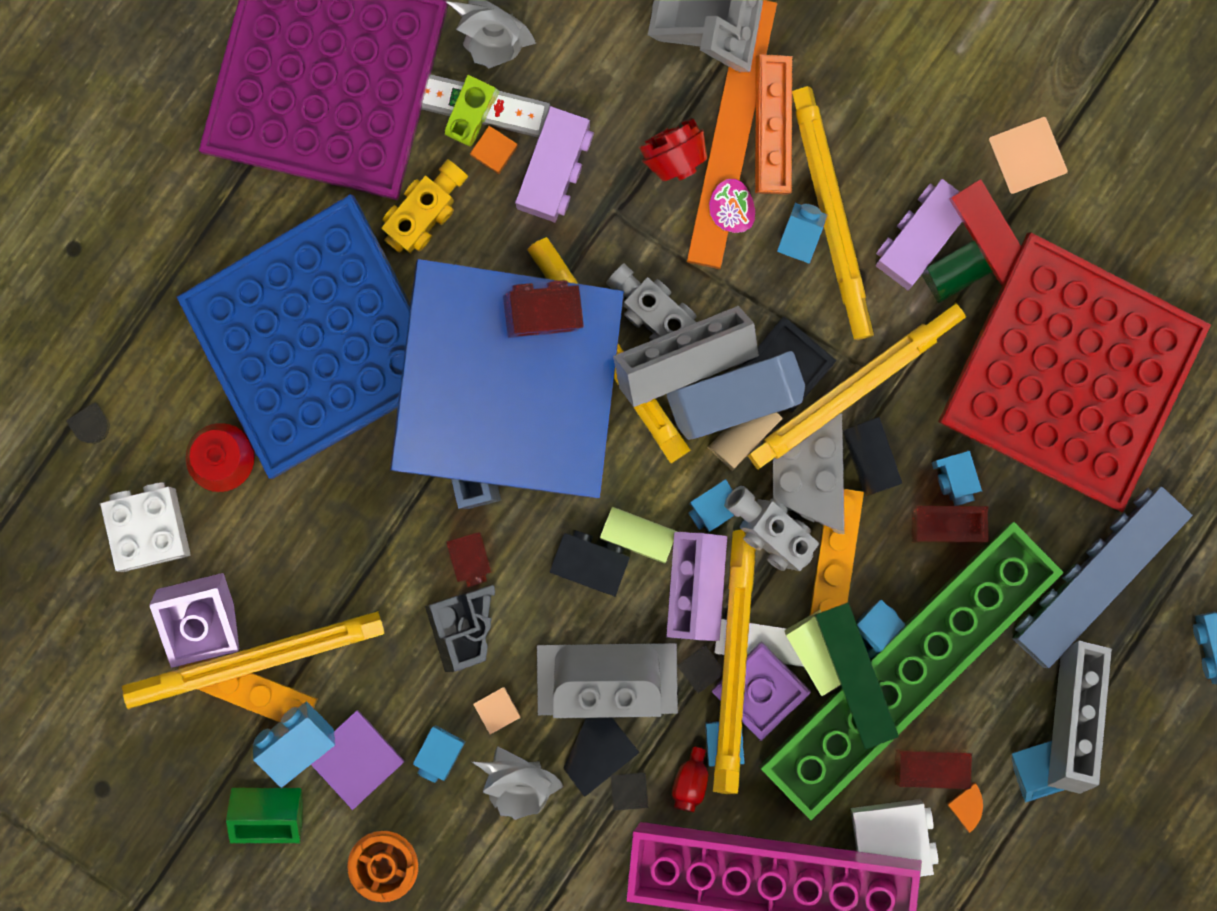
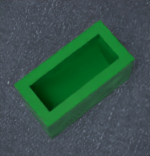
[226,788,303,843]

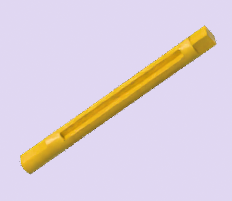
[792,86,874,340]
[527,237,691,464]
[747,304,966,469]
[713,529,756,794]
[122,611,385,709]

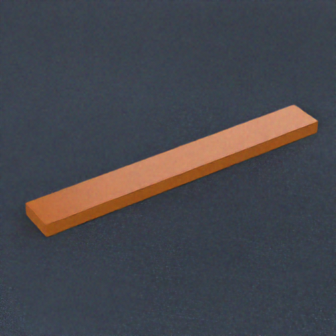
[687,0,777,269]

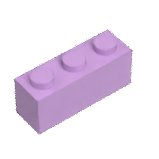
[515,107,594,223]
[876,179,962,290]
[667,532,727,641]

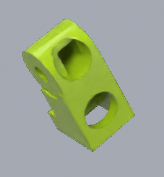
[445,75,500,147]

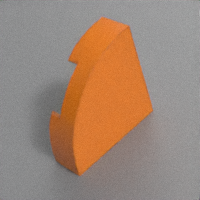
[946,782,983,833]

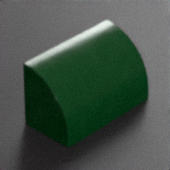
[921,240,993,304]

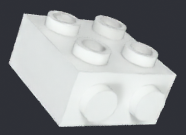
[100,483,191,572]
[851,799,938,877]

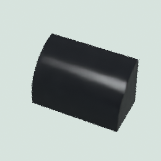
[842,417,902,497]

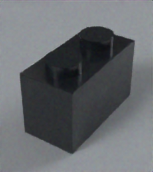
[550,530,630,597]

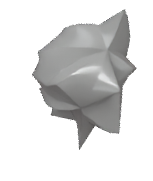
[446,0,536,69]
[472,746,564,820]

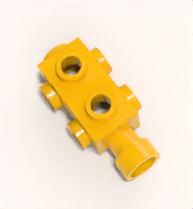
[381,159,468,254]

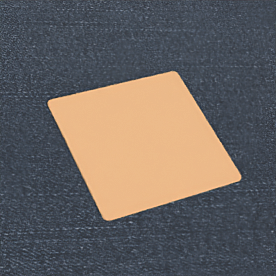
[989,117,1068,194]

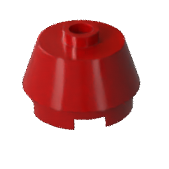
[639,118,707,181]
[185,423,255,492]

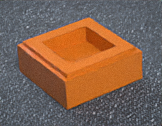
[470,126,518,174]

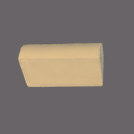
[707,412,783,471]

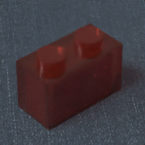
[503,280,584,338]
[912,506,988,543]
[895,749,972,789]

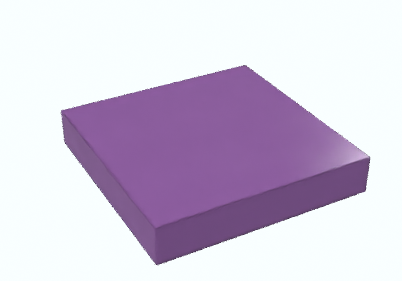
[712,641,811,741]
[311,710,405,810]

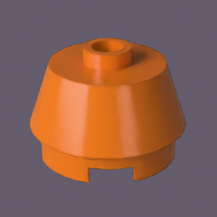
[348,831,418,902]

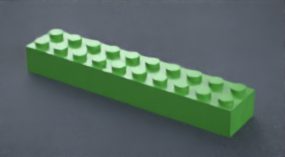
[759,522,1064,820]

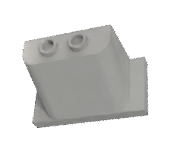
[648,0,763,72]
[537,643,678,718]

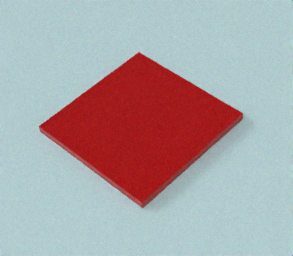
[938,232,1211,513]

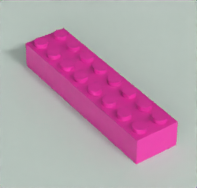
[627,822,922,911]

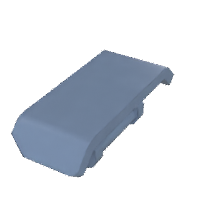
[666,351,805,440]

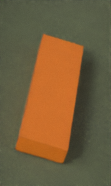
[755,54,792,195]

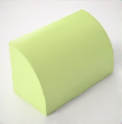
[600,507,677,564]
[784,610,840,696]

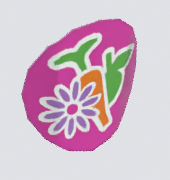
[709,179,755,233]

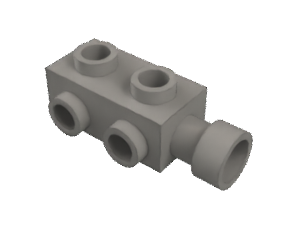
[606,263,697,341]
[724,486,819,571]

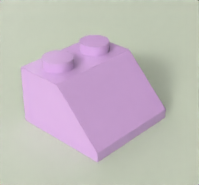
[150,573,239,668]

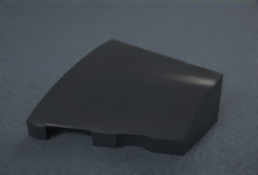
[425,585,496,672]
[563,717,640,797]

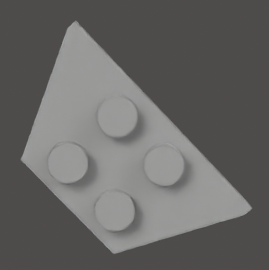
[773,413,845,534]

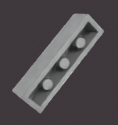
[613,306,759,407]
[1047,641,1112,794]

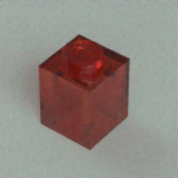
[446,532,493,587]

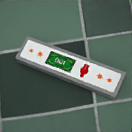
[422,74,550,138]

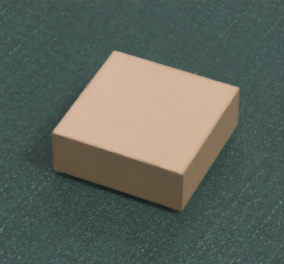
[474,687,521,734]

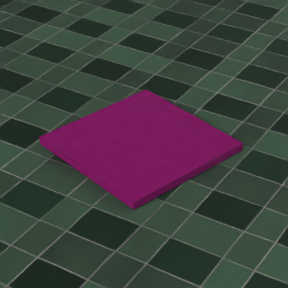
[199,0,449,200]

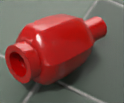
[672,747,708,813]

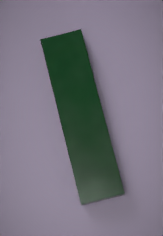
[814,602,899,749]

